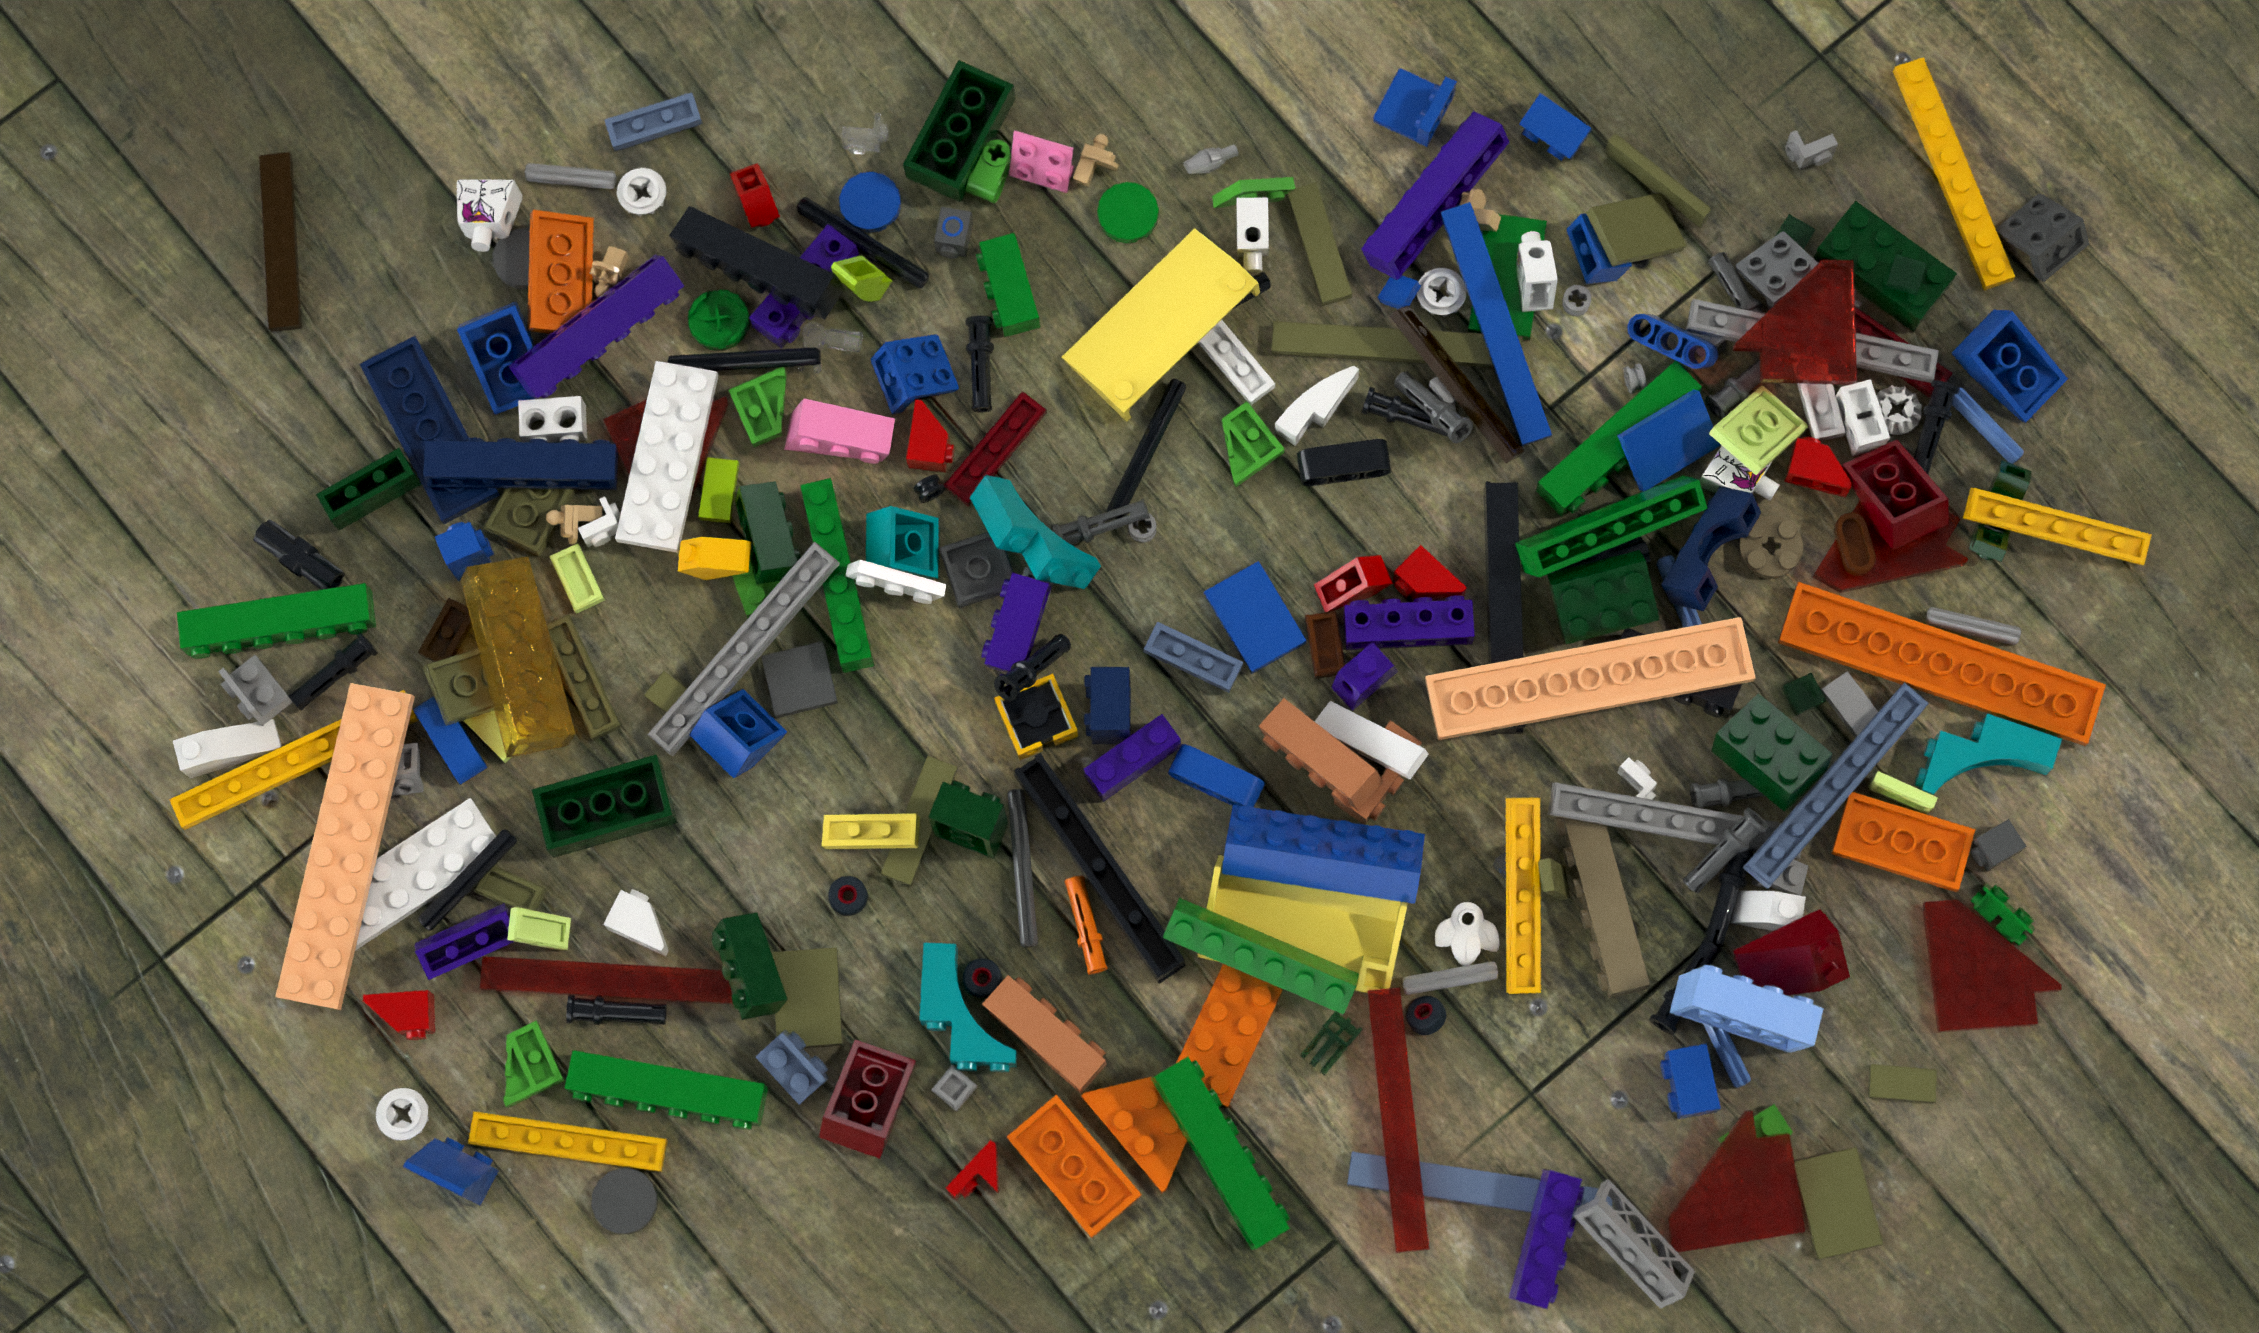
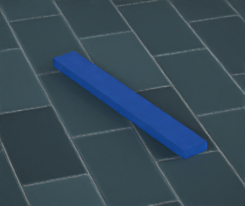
[1440,202,1552,446]

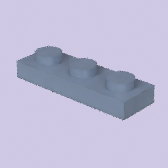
[604,92,702,151]
[1143,622,1243,693]

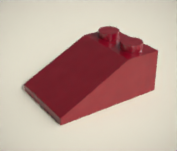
[1842,439,1949,550]
[1733,909,1850,996]
[819,1039,916,1159]

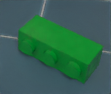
[975,233,1040,337]

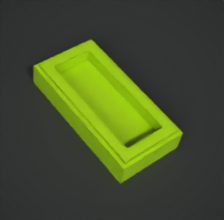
[698,457,739,523]

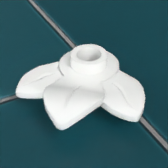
[1435,902,1500,966]

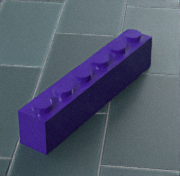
[1361,111,1510,281]
[508,255,684,399]

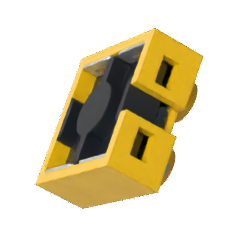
[994,673,1079,761]

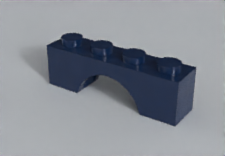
[1661,486,1761,612]

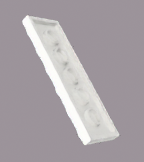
[615,361,719,553]
[355,798,496,951]

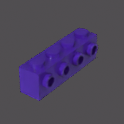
[749,224,859,349]
[1343,596,1475,650]
[1509,1169,1584,1309]

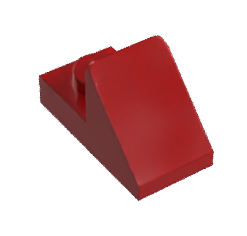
[946,1140,999,1200]

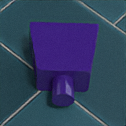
[1331,642,1398,711]

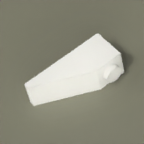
[173,719,282,779]

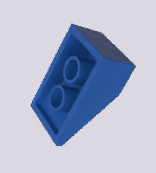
[457,301,535,415]
[1952,309,2068,423]
[403,1137,499,1206]

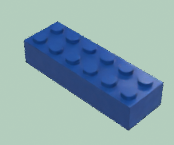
[1222,804,1425,904]

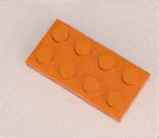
[527,210,594,334]
[1831,792,1976,893]
[1176,964,1283,1108]
[1007,1094,1142,1239]

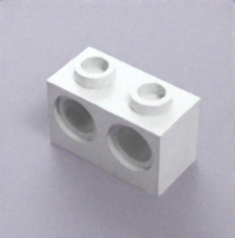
[1836,379,1890,457]
[518,396,587,443]

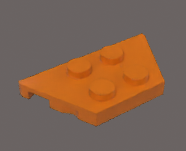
[1081,1077,1187,1194]

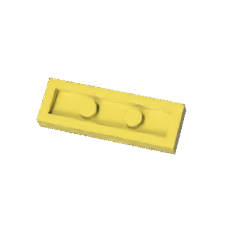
[822,813,920,849]

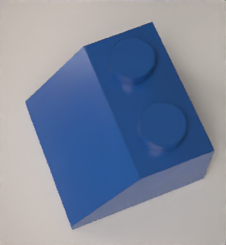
[690,689,787,778]

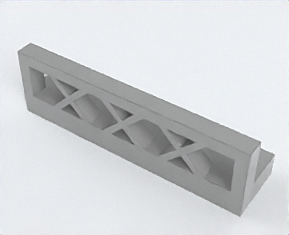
[1574,1179,1695,1309]

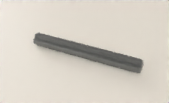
[1007,789,1038,947]

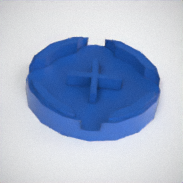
[839,172,901,233]

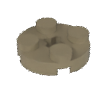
[1738,515,1803,580]

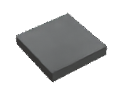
[939,532,1014,608]
[761,641,838,718]

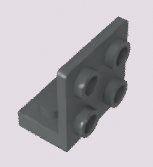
[1996,193,2089,282]
[1735,232,1826,318]

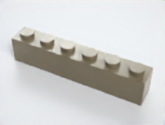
[1554,817,1650,999]

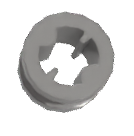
[1562,285,1591,316]
[1623,363,1647,394]
[1128,513,1156,543]

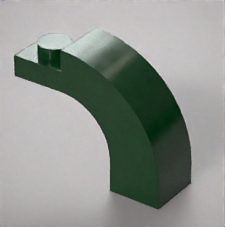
[1969,460,2032,562]

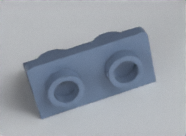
[755,1029,829,1105]

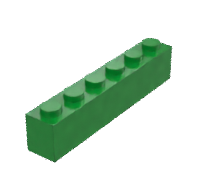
[1536,361,1702,518]
[1515,475,1708,577]
[800,478,875,673]
[177,583,376,659]
[1163,898,1359,1015]
[564,1050,768,1130]
[1151,1057,1290,1250]

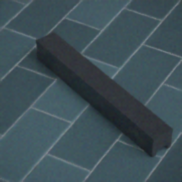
[1483,481,1526,736]
[1013,753,1186,984]

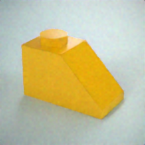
[678,537,751,580]

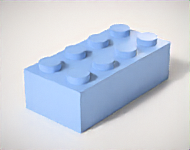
[1670,965,1824,1053]

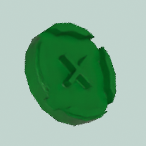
[1097,182,1159,244]
[688,289,750,351]

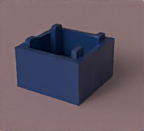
[1084,667,1131,744]

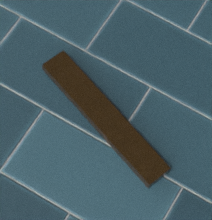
[259,152,302,332]
[1389,305,1524,463]

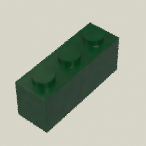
[316,448,422,530]
[735,481,800,584]
[712,912,788,1020]

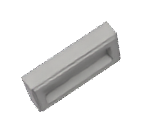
[1820,671,1878,738]

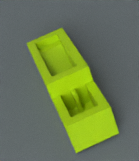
[831,255,892,302]

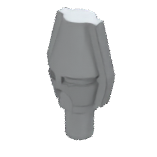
[1183,144,1238,174]

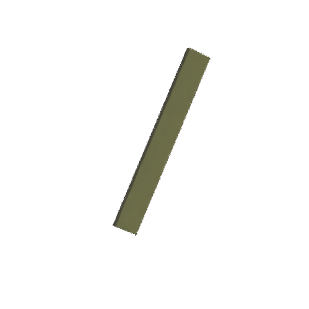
[1271,321,1523,368]

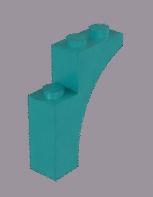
[970,475,1101,589]
[1914,713,2062,795]
[919,943,1018,1073]

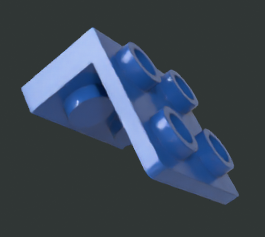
[1373,69,1457,147]
[870,334,959,414]

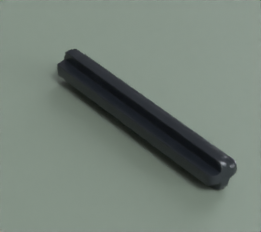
[418,829,517,931]

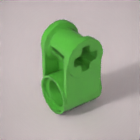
[966,139,1011,204]

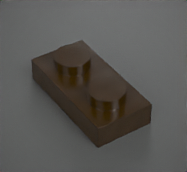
[418,598,479,662]

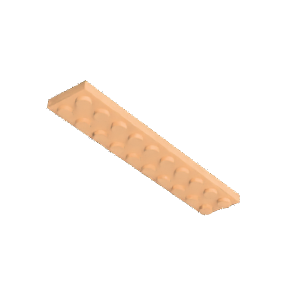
[1425,617,1756,740]
[275,683,415,1010]

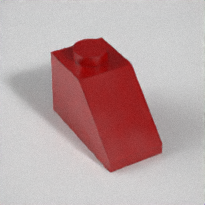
[730,163,780,228]
[906,399,955,473]
[1784,437,1852,498]
[1393,545,1467,600]
[1314,555,1393,612]
[363,990,435,1040]

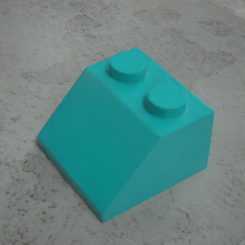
[866,506,939,580]

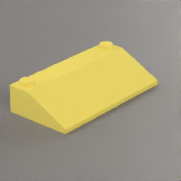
[1062,228,1260,422]
[1197,855,1408,997]

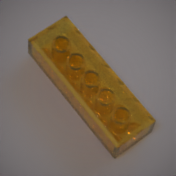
[461,557,575,757]

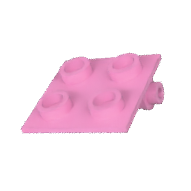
[1009,131,1075,193]

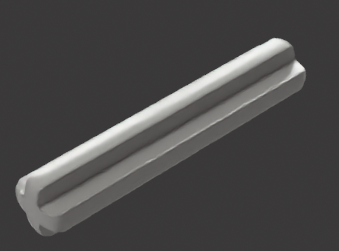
[525,163,616,189]
[1925,607,2021,645]
[1402,961,1498,995]

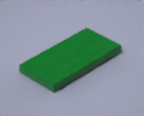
[1468,214,1547,341]

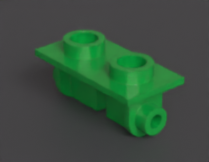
[1970,883,2035,946]

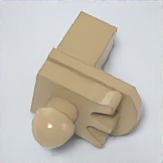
[1073,134,1119,187]
[1459,188,1501,232]
[590,246,628,297]
[546,505,602,544]

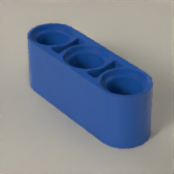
[1627,314,1718,369]
[413,696,488,785]
[1168,744,1265,807]

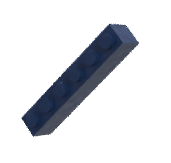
[423,437,618,490]

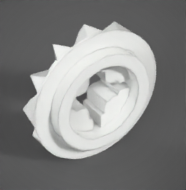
[617,168,667,217]
[1416,268,1467,317]
[1876,385,1922,435]
[376,1088,429,1140]

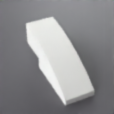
[1275,366,1359,446]

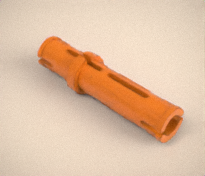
[1064,876,1108,974]

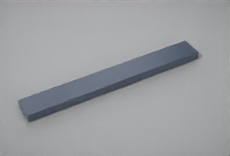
[1742,682,1929,889]
[1347,1152,1613,1220]

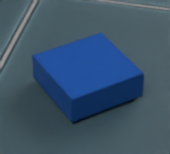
[1377,275,1421,309]

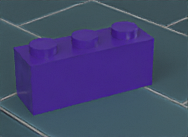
[981,572,1051,673]
[1084,714,1181,802]
[415,903,514,980]

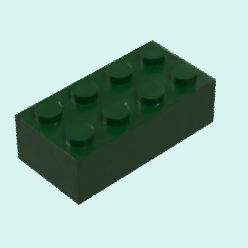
[903,60,1015,203]
[1814,200,1957,332]
[532,754,678,858]

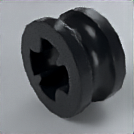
[913,474,945,503]

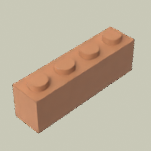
[1259,698,1383,811]
[982,975,1107,1094]

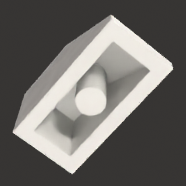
[603,889,669,957]
[1731,891,1806,931]

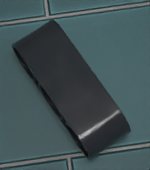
[1297,439,1392,486]

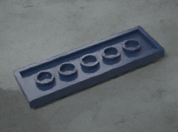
[359,336,500,524]

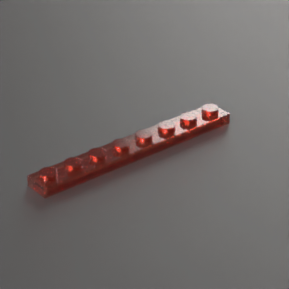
[480,956,733,1005]
[1367,987,1429,1253]

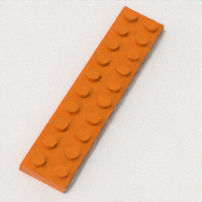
[1778,582,2106,746]

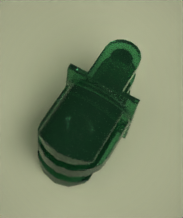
[1300,1011,1363,1076]

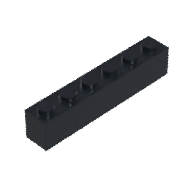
[669,206,845,320]

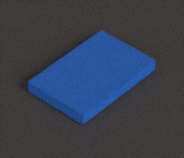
[1617,390,1721,491]
[1204,561,1307,674]

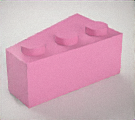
[785,398,895,464]

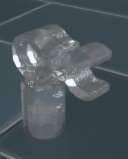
[797,322,863,374]

